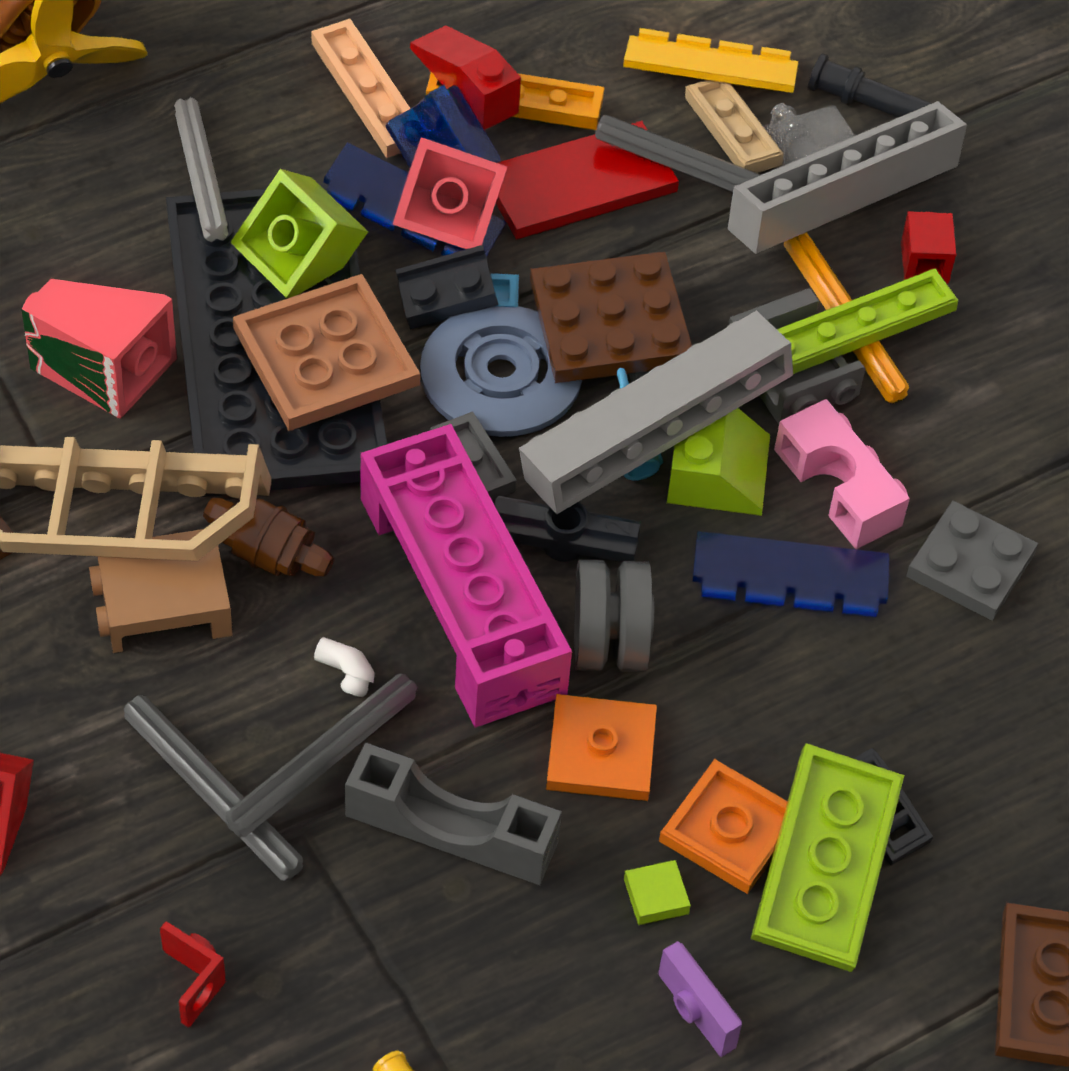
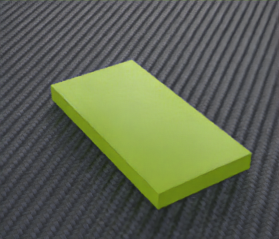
[751,743,904,972]

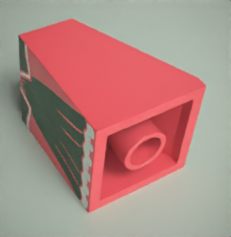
[21,279,177,419]

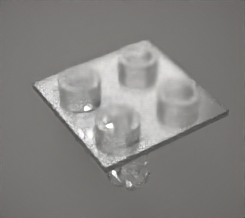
[763,103,855,167]

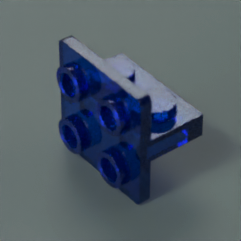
[385,85,500,167]

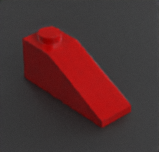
[410,26,521,131]

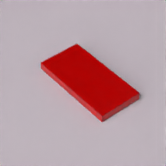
[496,121,679,240]

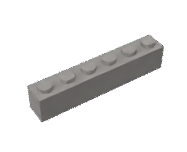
[727,101,967,254]
[519,310,793,514]

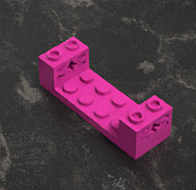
[361,424,572,728]

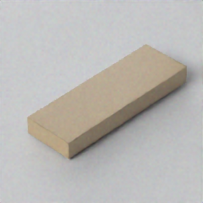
[685,80,784,173]

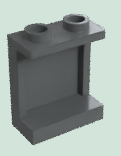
[729,288,865,424]

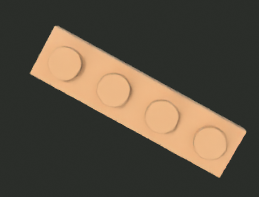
[311,19,426,158]

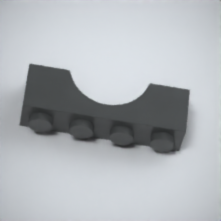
[345,743,562,885]

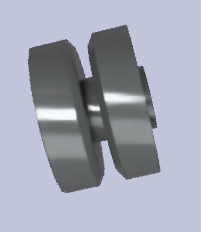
[574,560,654,672]

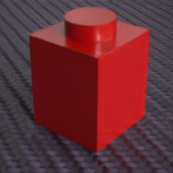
[901,211,956,284]

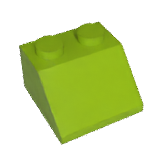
[230,169,368,298]
[667,408,770,516]

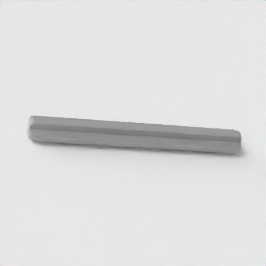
[174,97,228,242]

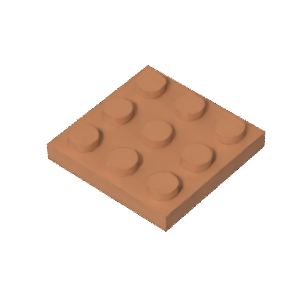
[233,274,420,431]

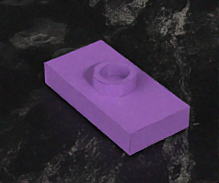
[658,941,742,1057]

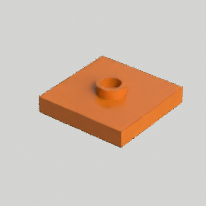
[546,694,657,801]
[659,759,788,894]

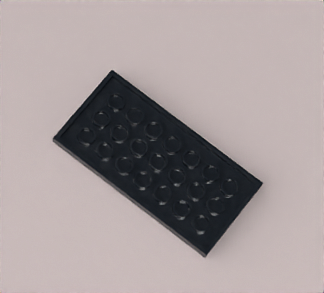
[166,182,387,497]

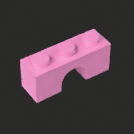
[774,399,910,549]

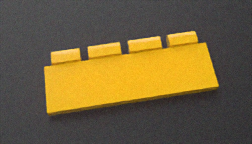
[623,28,798,93]

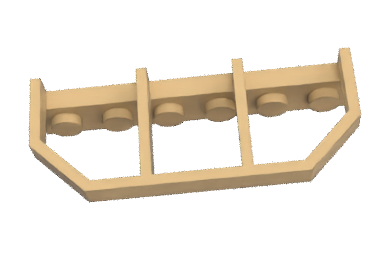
[0,437,272,561]

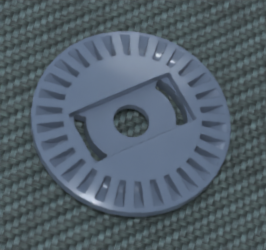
[420,306,582,437]

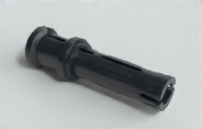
[808,53,932,118]

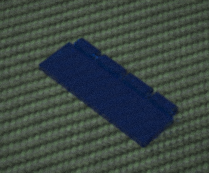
[323,142,506,256]
[693,531,889,617]

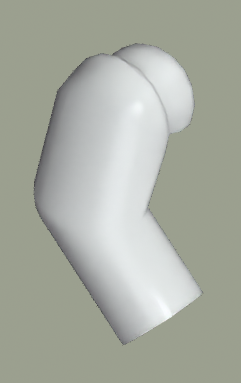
[314,637,375,697]

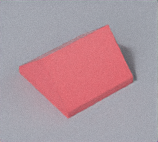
[392,137,507,249]

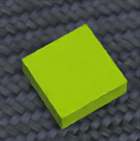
[624,860,691,925]

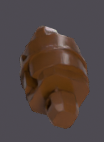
[203,498,335,577]

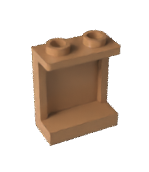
[89,529,232,653]

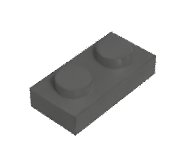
[430,411,517,501]

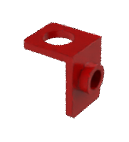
[160,922,226,1027]

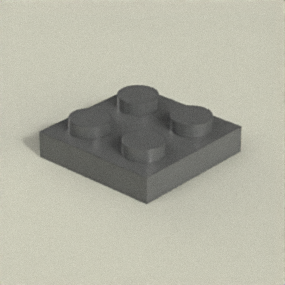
[906,500,1038,621]

